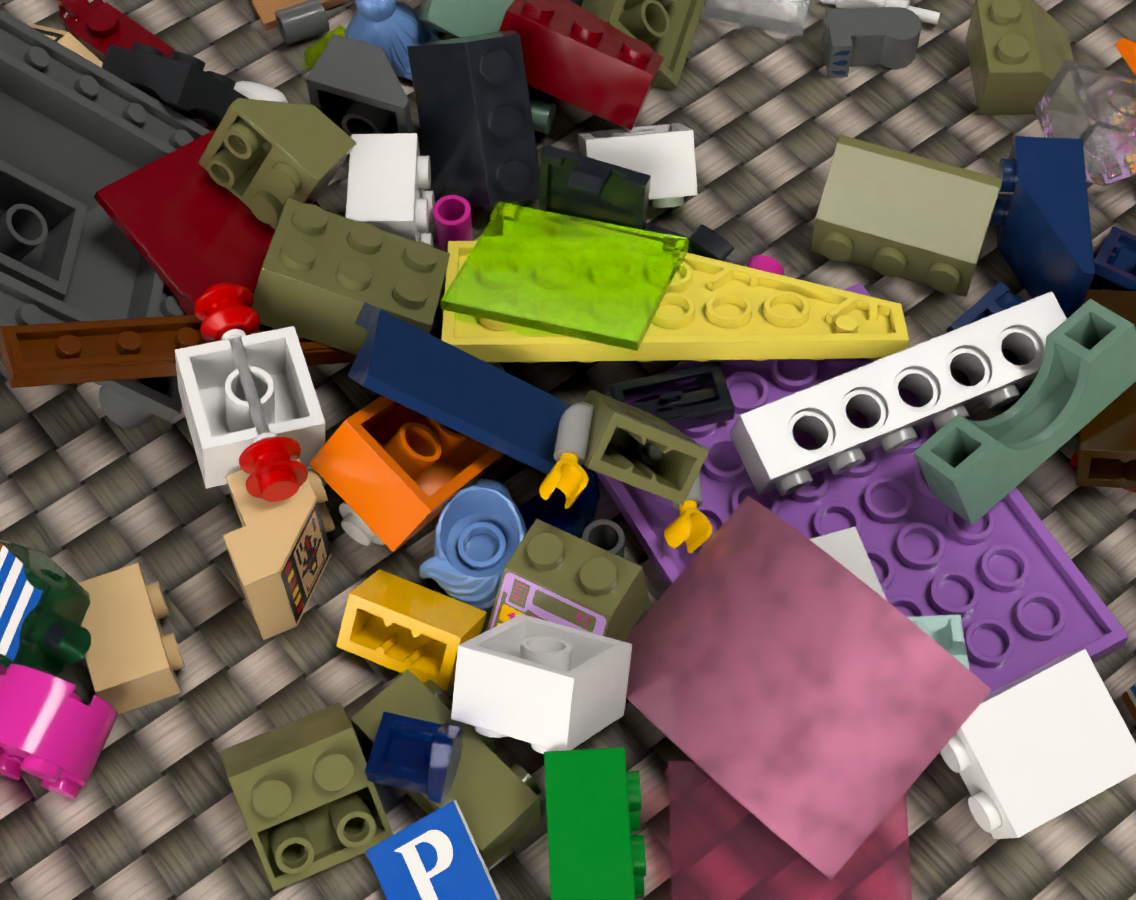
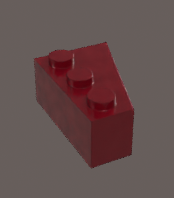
[499,0,664,131]

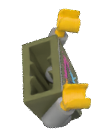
[539,390,713,554]

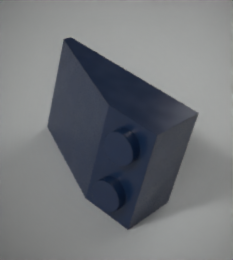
[989,136,1095,318]

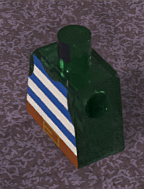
[0,540,91,676]

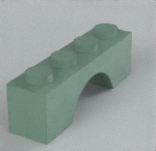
[913,299,1136,525]

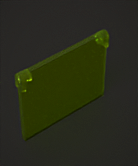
[441,202,689,351]

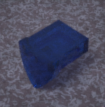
[365,712,463,803]

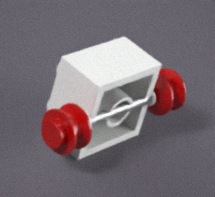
[175,283,326,502]

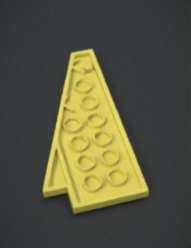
[441,211,909,363]

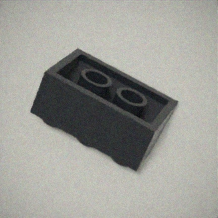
[407,29,540,206]

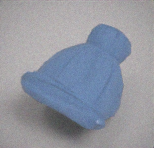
[345,0,441,80]
[419,478,527,612]

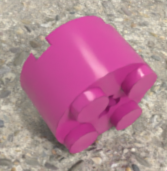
[0,664,118,799]

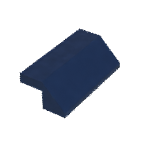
[347,302,571,474]

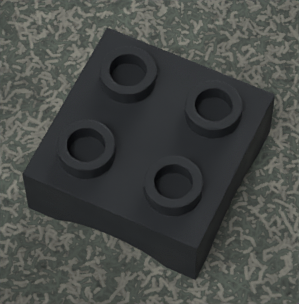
[101,42,249,130]

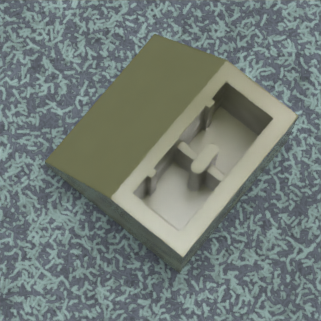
[198,98,357,230]
[220,702,393,892]

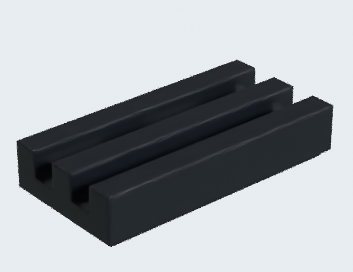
[607,361,735,431]

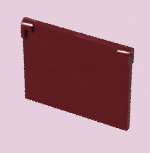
[94,129,329,315]

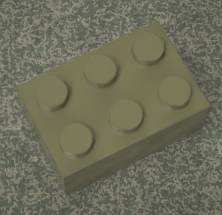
[252,197,450,355]

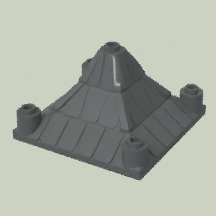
[0,9,211,428]

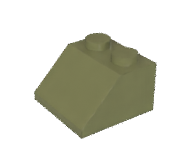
[966,0,1083,115]

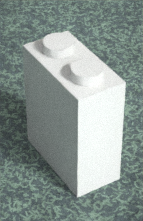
[940,649,1136,839]

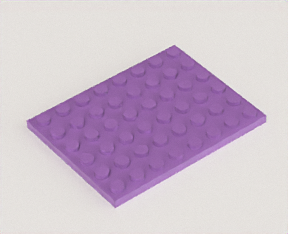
[595,282,1129,693]

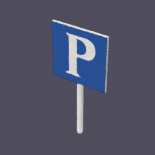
[366,800,501,900]

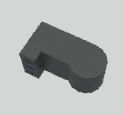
[821,7,922,78]

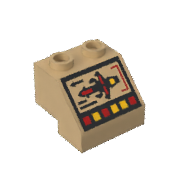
[223,458,335,640]

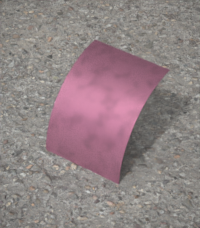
[625,495,992,880]

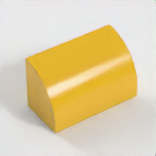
[336,569,488,692]

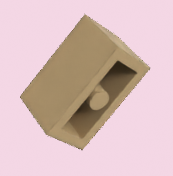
[66,563,185,715]

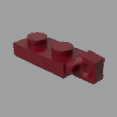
[54,0,175,62]

